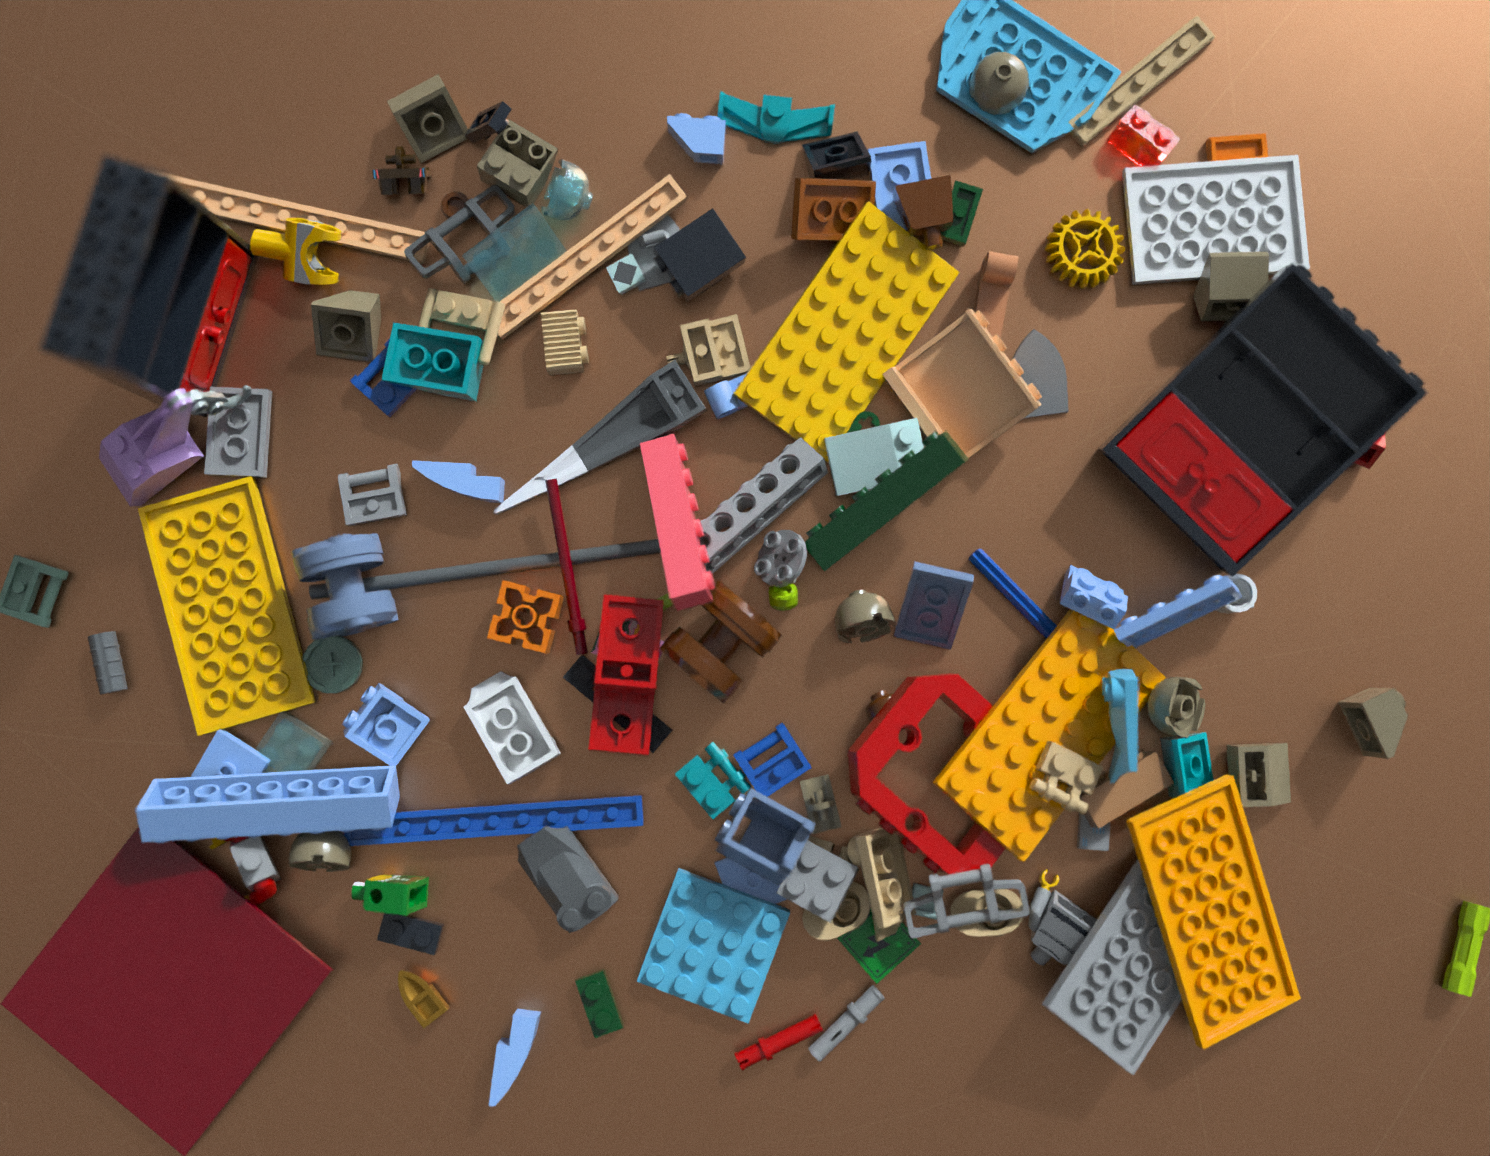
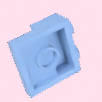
[1060,565,1128,629]
[342,683,430,766]

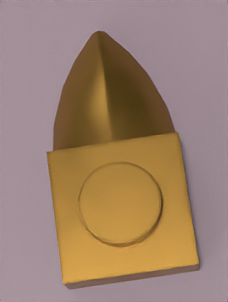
[398,970,450,1029]

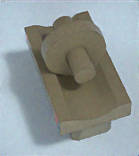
[799,774,841,834]

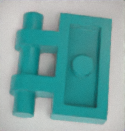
[675,742,751,820]

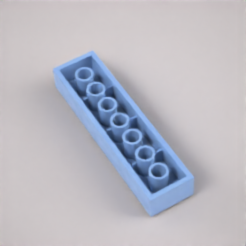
[136,765,400,843]

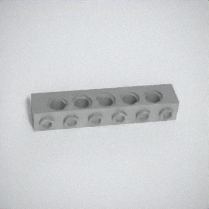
[699,437,828,574]

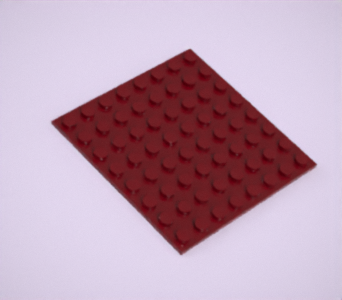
[0,826,333,1156]

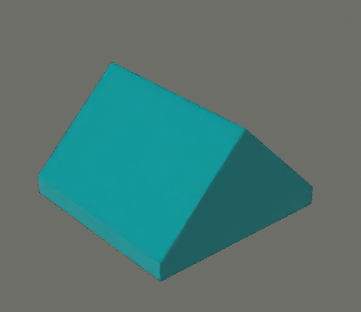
[1160,732,1214,798]

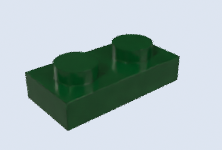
[941,180,983,246]
[575,969,624,1038]

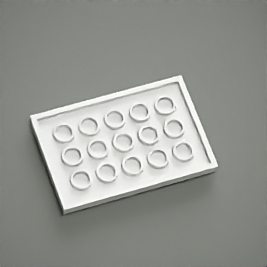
[1122,155,1310,285]

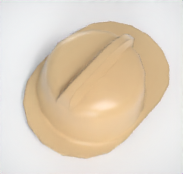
[802,882,871,941]
[950,889,1023,937]

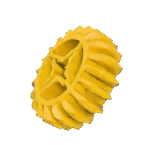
[1045,208,1125,289]

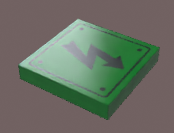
[837,906,921,984]

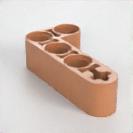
[973,251,1018,338]

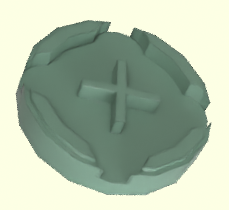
[303,636,363,694]

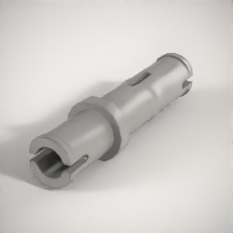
[809,985,885,1062]

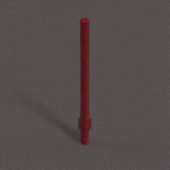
[545,478,588,655]

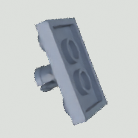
[893,562,974,650]

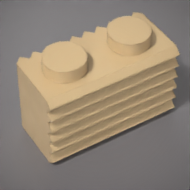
[541,309,589,376]

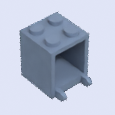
[715,788,815,885]

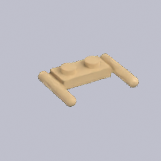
[418,288,505,366]

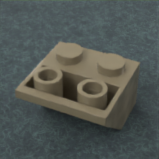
[477,119,558,209]
[1193,252,1269,321]
[1226,743,1291,807]

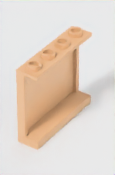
[883,309,1042,458]

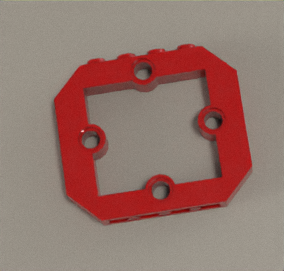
[848,674,1006,875]

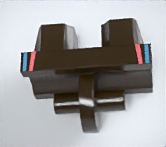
[372,146,431,195]

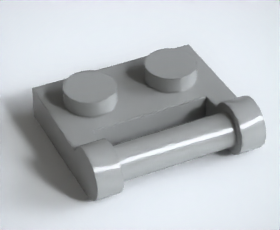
[338,464,407,526]

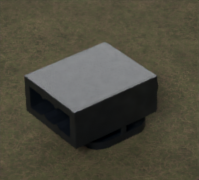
[653,208,746,302]

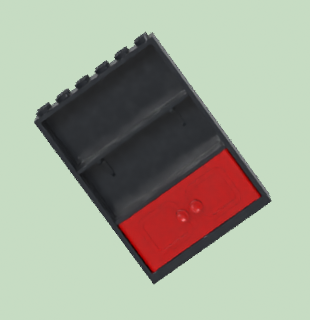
[40,155,259,418]
[1098,263,1428,577]

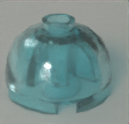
[541,159,593,220]

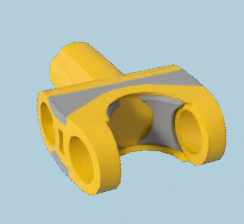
[250,218,341,285]

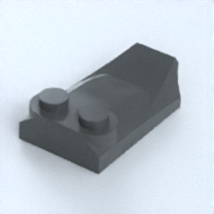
[517,825,619,933]

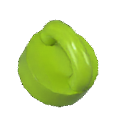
[768,583,798,611]

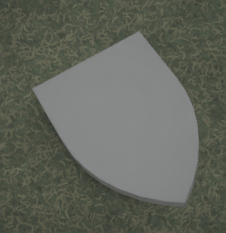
[628,215,680,291]
[1012,329,1069,418]

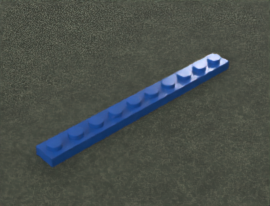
[344,795,644,846]

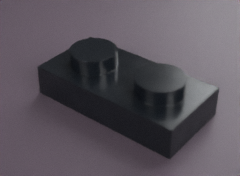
[464,101,512,143]
[377,913,444,955]

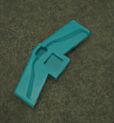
[717,91,835,144]

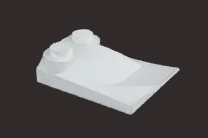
[464,671,561,785]

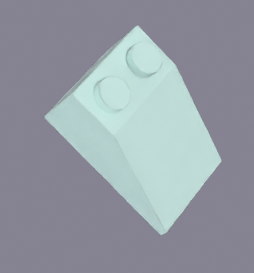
[824,418,924,496]

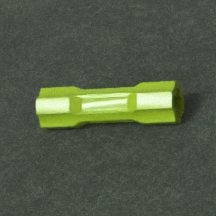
[1442,901,1490,997]

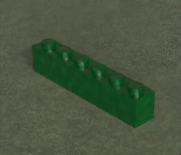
[805,431,968,571]

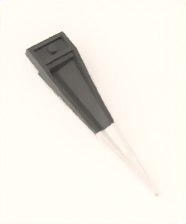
[493,360,707,514]

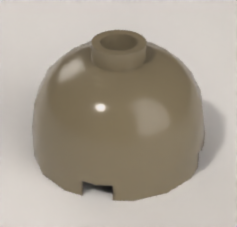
[969,52,1029,115]
[835,590,896,643]
[1147,677,1205,738]
[289,831,351,872]

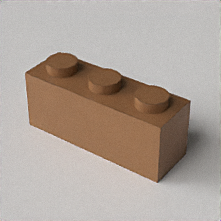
[1079,749,1174,829]

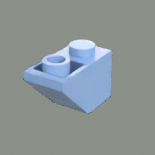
[667,113,726,164]

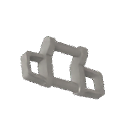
[904,864,1030,938]

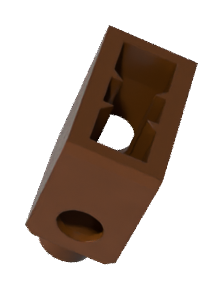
[892,175,953,250]

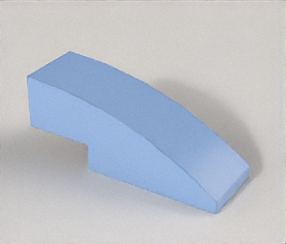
[412,461,505,504]
[489,1009,541,1107]

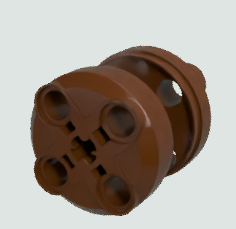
[659,580,782,704]

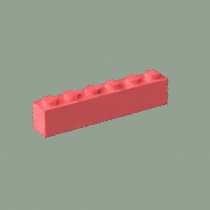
[640,434,715,611]

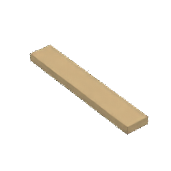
[1068,16,1216,148]

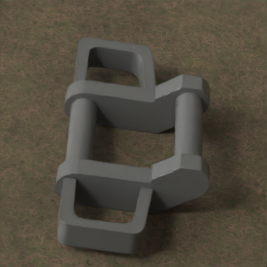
[404,185,515,284]

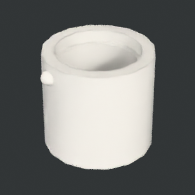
[1217,574,1257,614]

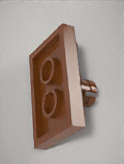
[791,178,876,240]

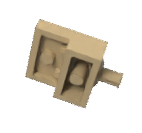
[666,314,751,386]

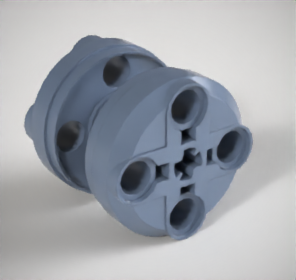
[291,533,399,640]

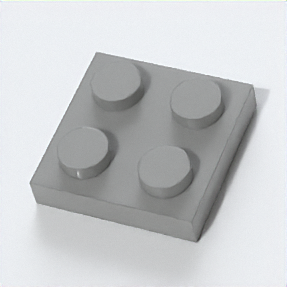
[777,840,859,923]

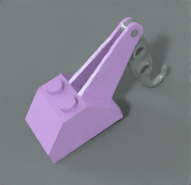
[99,385,252,507]

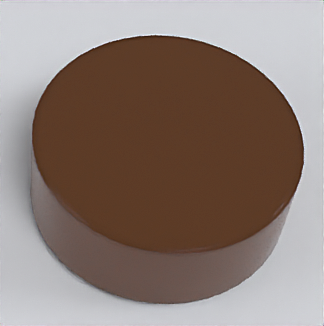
[441,191,469,219]

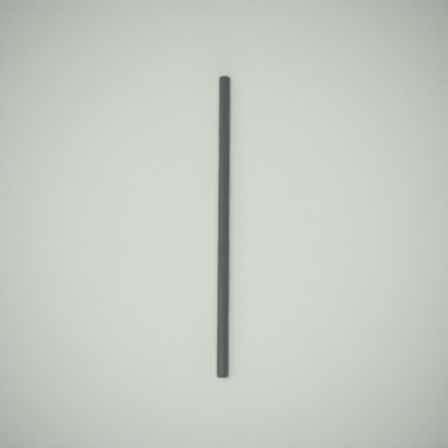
[309,539,708,600]

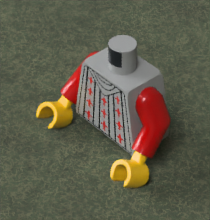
[209,836,281,907]

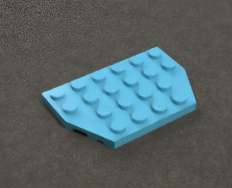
[936,0,1122,153]

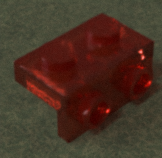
[1107,104,1180,166]

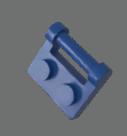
[350,339,417,417]
[733,722,812,797]

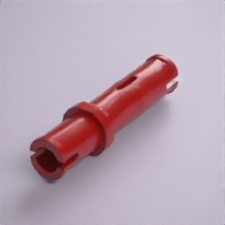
[734,1014,824,1071]

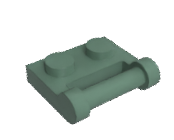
[0,555,69,628]

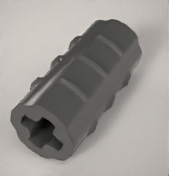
[88,631,128,695]

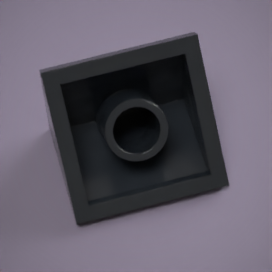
[802,131,872,180]

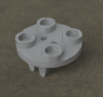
[754,530,807,587]

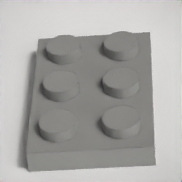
[204,387,272,478]

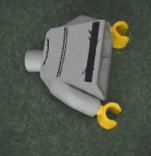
[1028,869,1101,966]

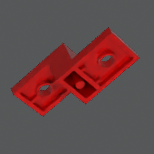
[588,594,664,757]

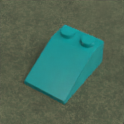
[381,322,484,401]

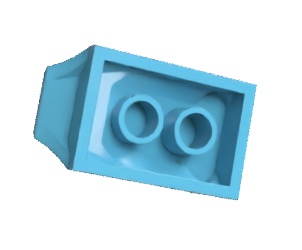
[1102,669,1138,783]

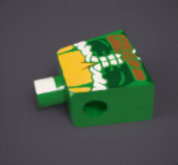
[351,875,429,915]

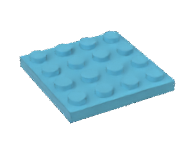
[636,868,790,1024]

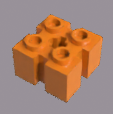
[487,580,565,654]

